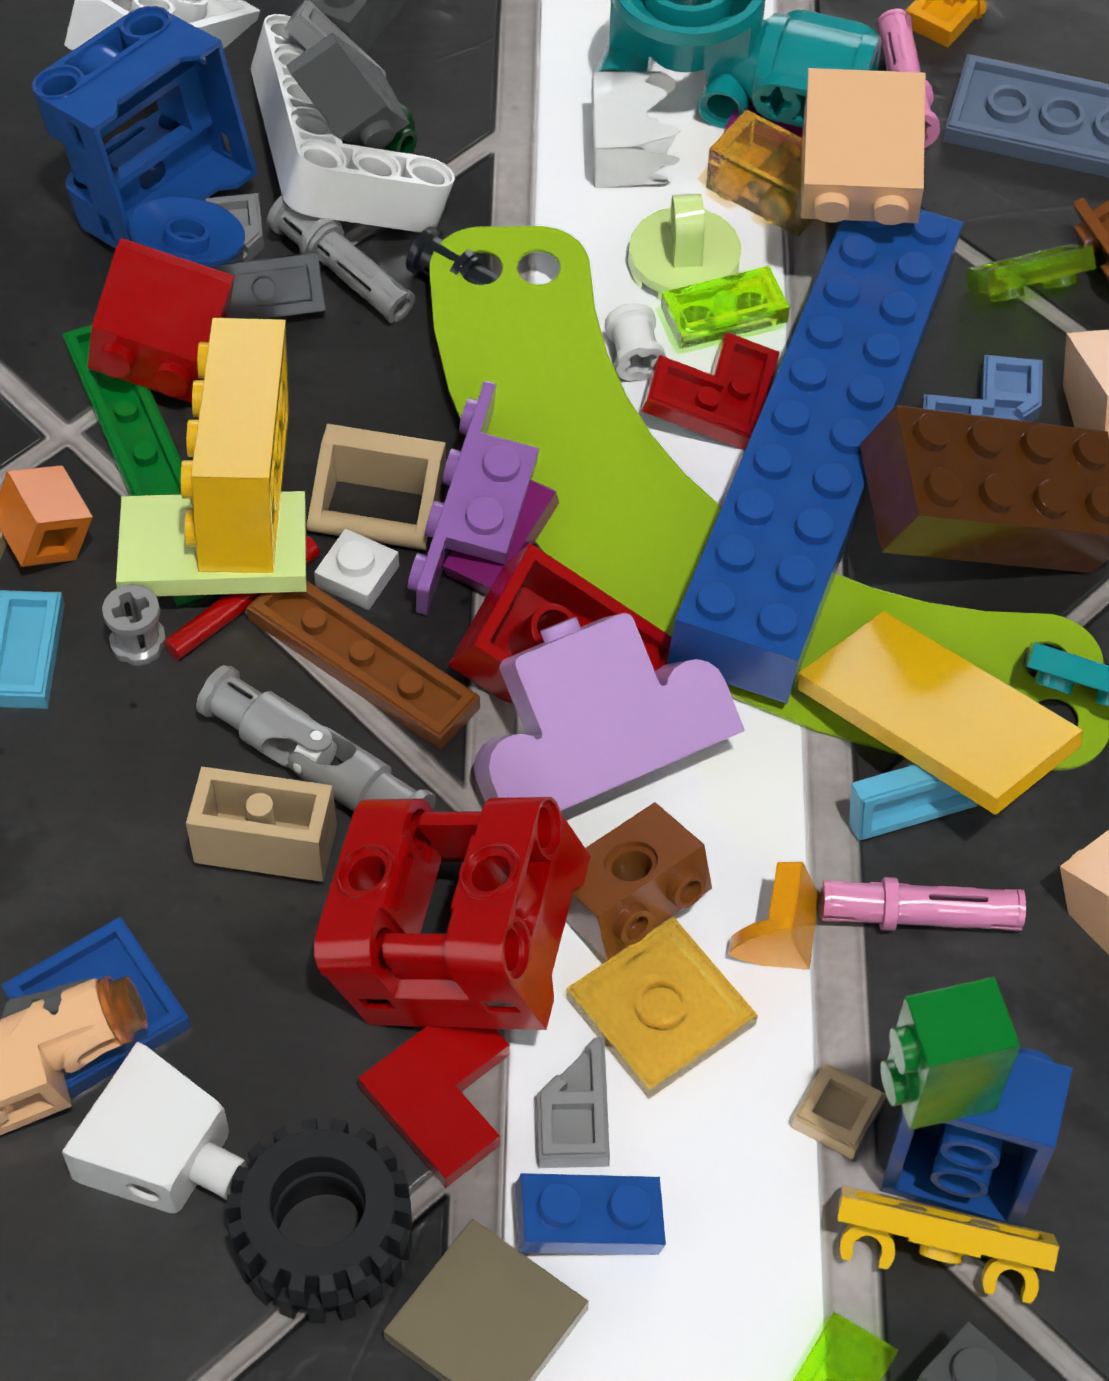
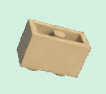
[186,766,337,882]

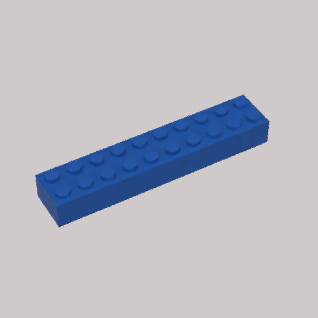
[667,209,963,704]

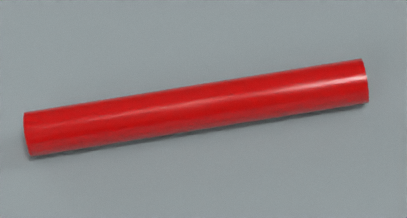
[163,536,320,661]

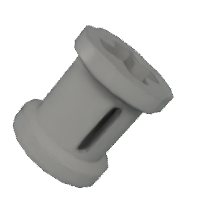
[102,584,166,666]

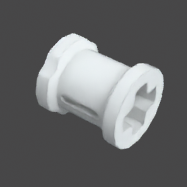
[604,303,666,381]

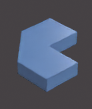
[921,355,1043,422]

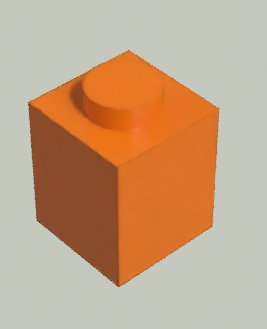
[0,465,93,567]

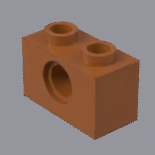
[566,802,712,960]

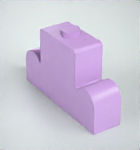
[474,613,745,811]

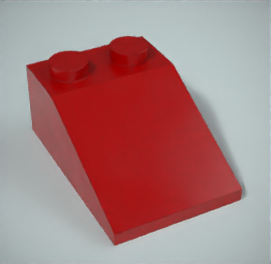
[448,543,672,704]

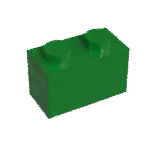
[881,976,1021,1130]

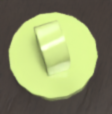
[628,193,742,306]

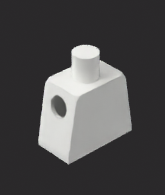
[62,1042,248,1213]

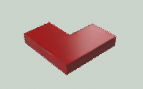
[641,332,780,450]
[358,1026,510,1188]

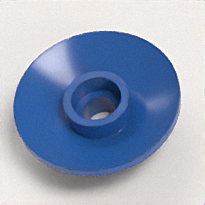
[129,196,245,267]

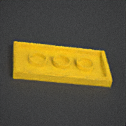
[798,611,1083,815]

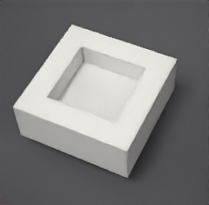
[314,528,399,610]

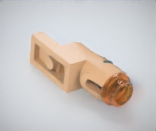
[0,976,148,1135]

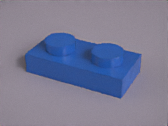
[515,1173,666,1255]

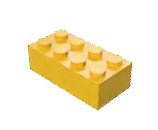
[181,318,289,573]

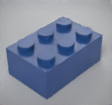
[880,1049,1073,1226]

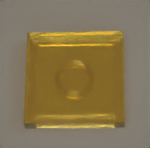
[566,917,758,1100]

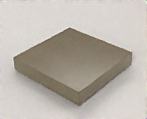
[383,1218,589,1381]

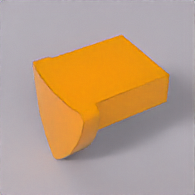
[905,0,987,48]
[729,862,820,970]

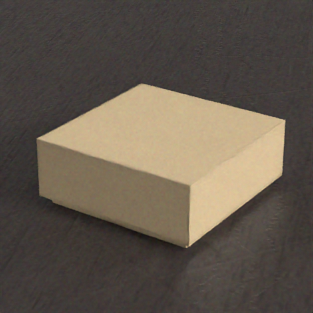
[791,1062,886,1160]

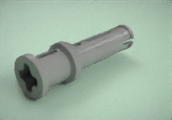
[267,195,415,323]

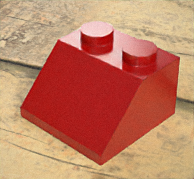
[88,238,235,403]

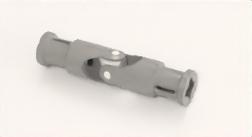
[196,665,436,812]

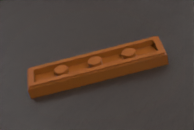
[247,580,480,750]

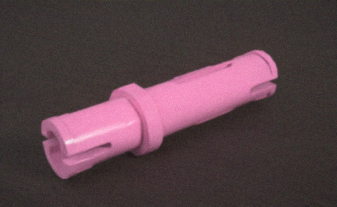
[820,877,1026,931]

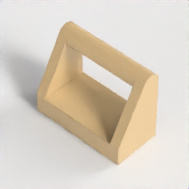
[307,424,446,551]

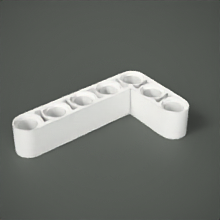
[251,14,454,232]

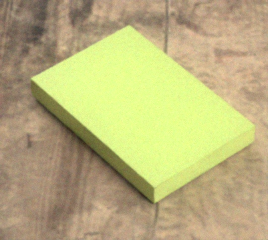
[116,491,307,596]

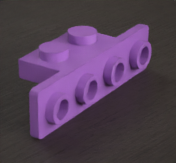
[408,380,539,616]

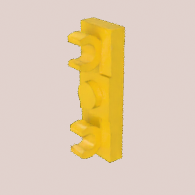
[837,1185,1059,1304]

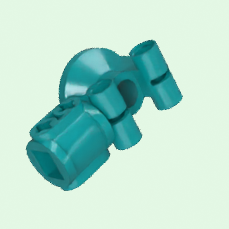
[596,0,882,129]

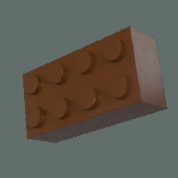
[860,405,1109,573]

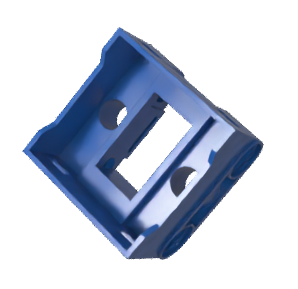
[32,6,258,249]

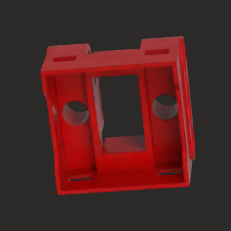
[314,797,591,1030]

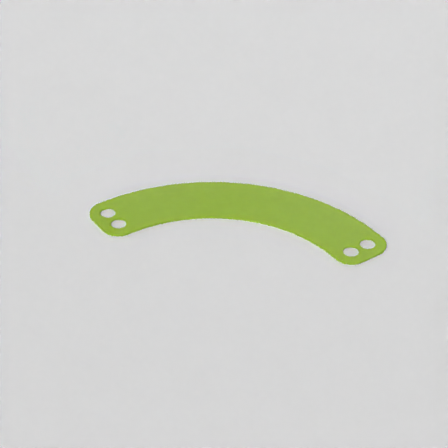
[429,226,1109,771]

